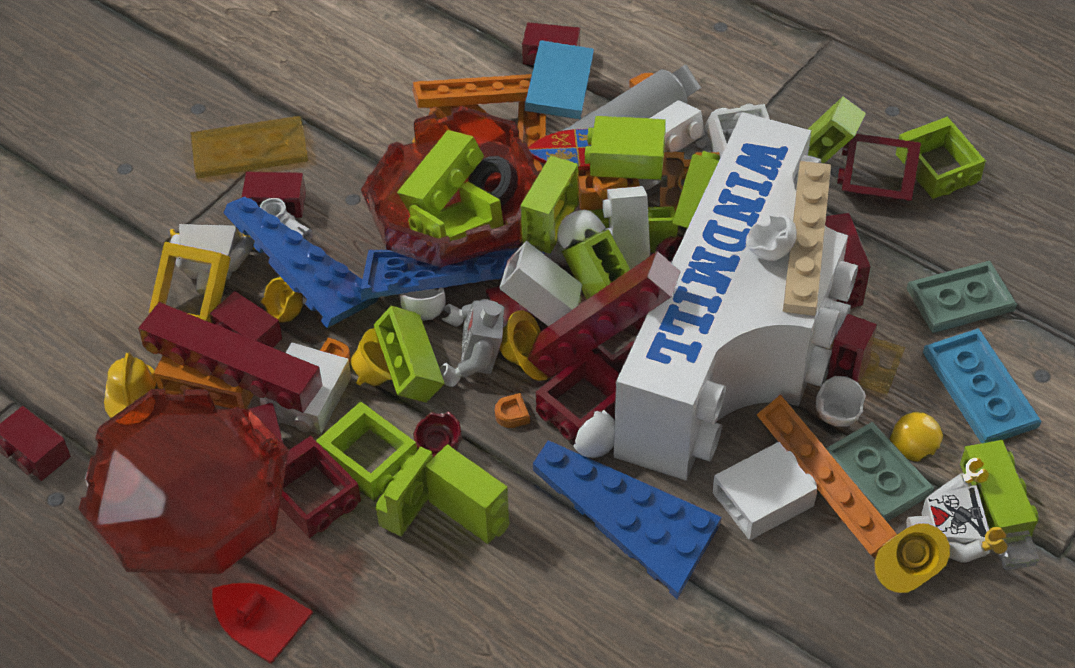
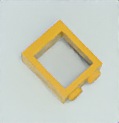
[148,242,231,323]

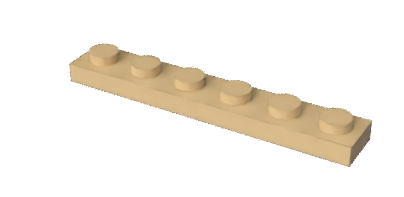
[783,161,831,316]

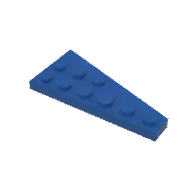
[224,197,379,328]
[361,248,545,300]
[533,440,722,599]

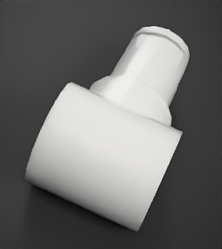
[260,198,313,241]

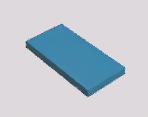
[524,40,594,119]
[923,328,1041,444]

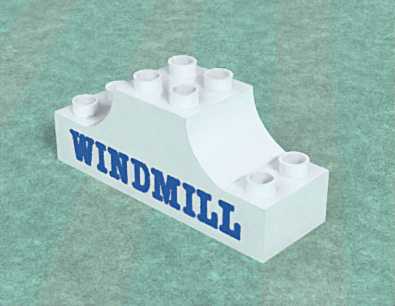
[614,112,858,481]

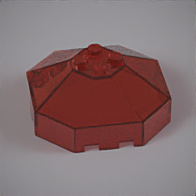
[361,106,541,268]
[79,389,289,574]

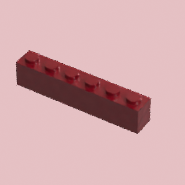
[527,251,681,378]
[138,302,323,413]

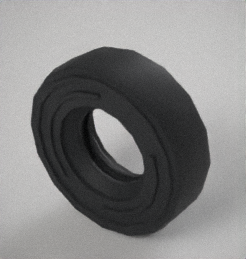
[468,156,518,206]

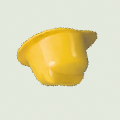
[499,310,549,381]
[351,328,392,386]
[104,352,156,423]
[875,523,950,593]

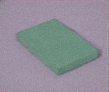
[907,261,1017,333]
[826,422,934,522]

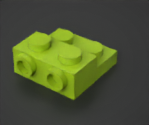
[376,446,433,537]

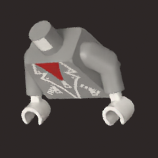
[439,299,504,387]

